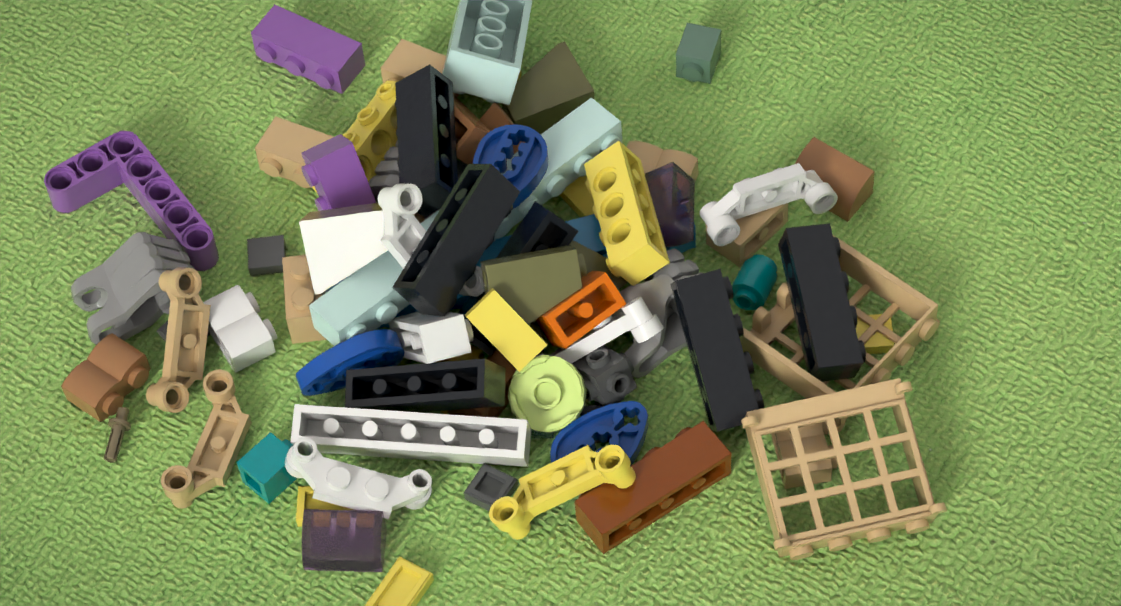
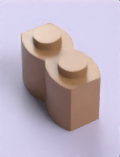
[61,333,151,422]

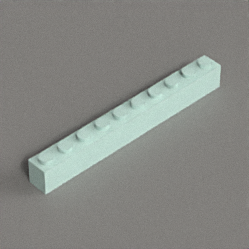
[309,98,622,346]

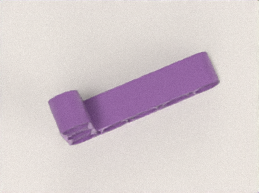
[44,131,219,271]

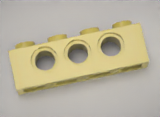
[312,81,398,195]
[584,141,670,286]

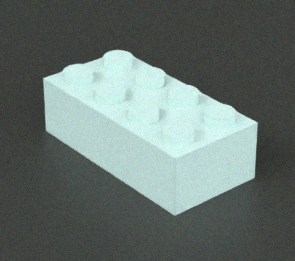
[442,0,532,105]

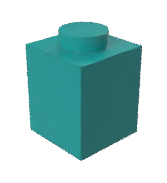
[237,432,297,504]

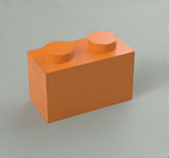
[536,271,627,348]

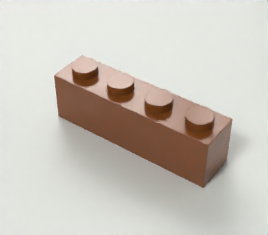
[575,421,731,554]

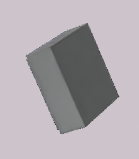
[247,235,286,276]
[464,463,518,511]

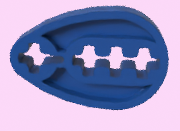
[473,124,548,210]
[296,329,405,396]
[550,401,649,495]

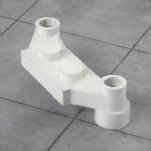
[700,163,838,246]
[378,183,485,296]
[535,296,664,363]
[285,438,432,519]

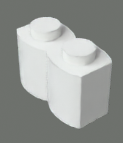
[203,285,277,373]

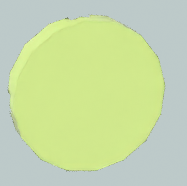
[508,355,586,433]

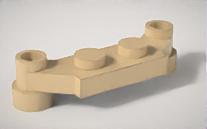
[146,267,211,413]
[161,369,252,509]

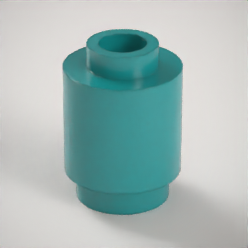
[732,254,778,310]

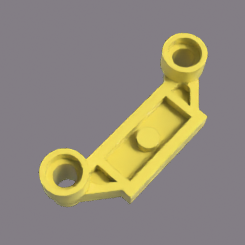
[489,445,636,540]

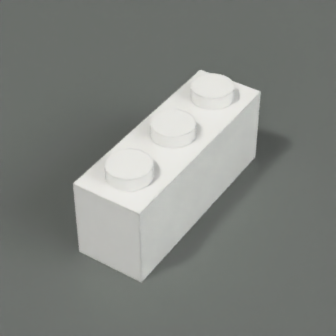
[389,311,473,364]

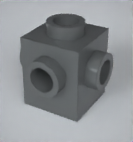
[571,345,637,406]

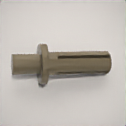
[104,407,131,463]

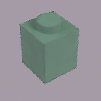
[676,23,721,84]

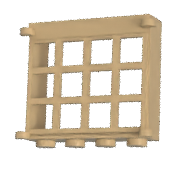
[739,235,940,433]
[741,378,947,560]

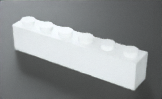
[290,404,532,467]

